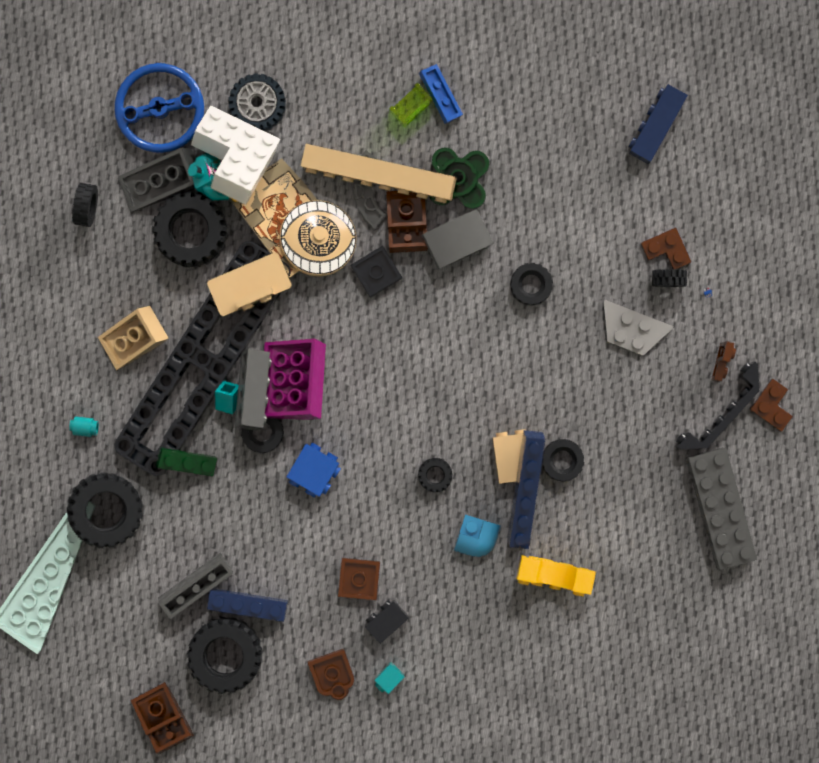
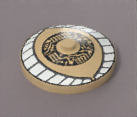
[279,200,356,277]

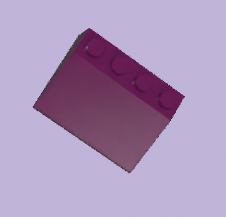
[264,339,326,420]

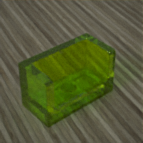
[389,83,433,128]

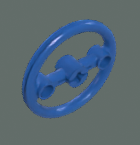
[114,63,204,153]

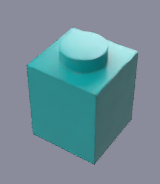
[215,381,238,414]
[374,661,405,694]

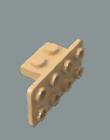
[207,253,291,316]

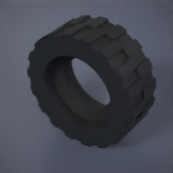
[72,183,98,227]
[510,263,553,306]
[241,418,284,453]
[542,439,585,481]

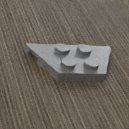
[603,300,673,356]

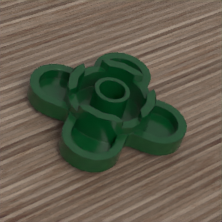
[429,147,490,209]

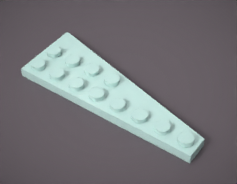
[0,501,96,654]

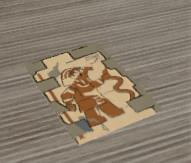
[229,158,317,278]

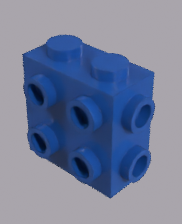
[287,443,341,498]

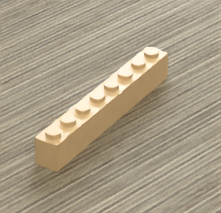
[301,144,457,203]

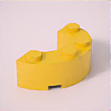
[516,555,596,597]

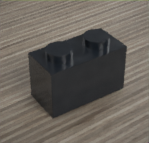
[365,600,409,644]

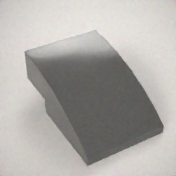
[422,209,494,270]

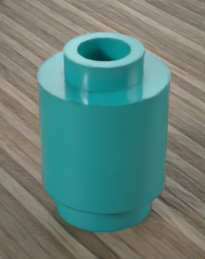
[69,416,99,437]

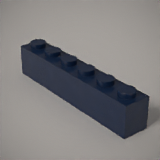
[507,430,545,549]

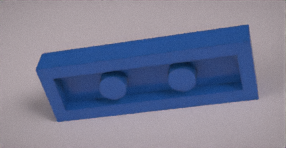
[419,64,463,124]

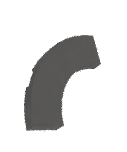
[353,150,387,230]

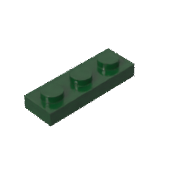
[156,448,217,477]

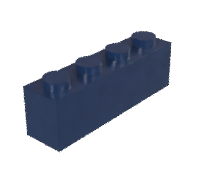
[628,84,688,164]
[207,588,288,622]

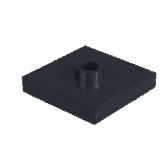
[350,245,403,298]

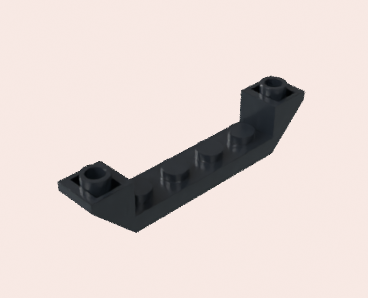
[675,362,759,449]

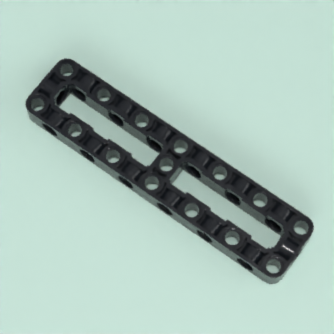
[114,241,291,476]

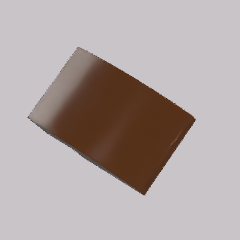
[386,191,428,253]
[131,682,194,754]

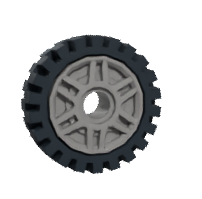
[229,73,286,131]

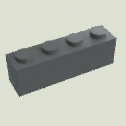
[235,348,271,431]
[158,552,233,619]

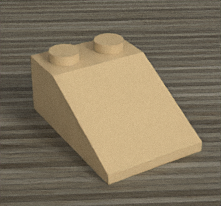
[98,306,169,370]

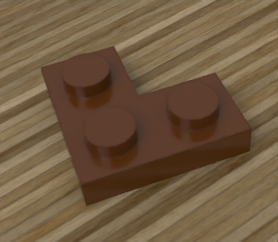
[640,227,691,269]
[711,341,736,382]
[749,378,793,432]

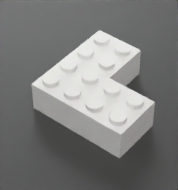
[191,106,280,205]

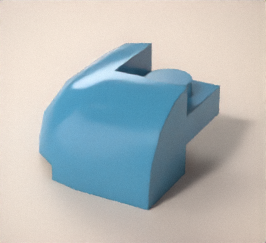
[454,514,501,557]

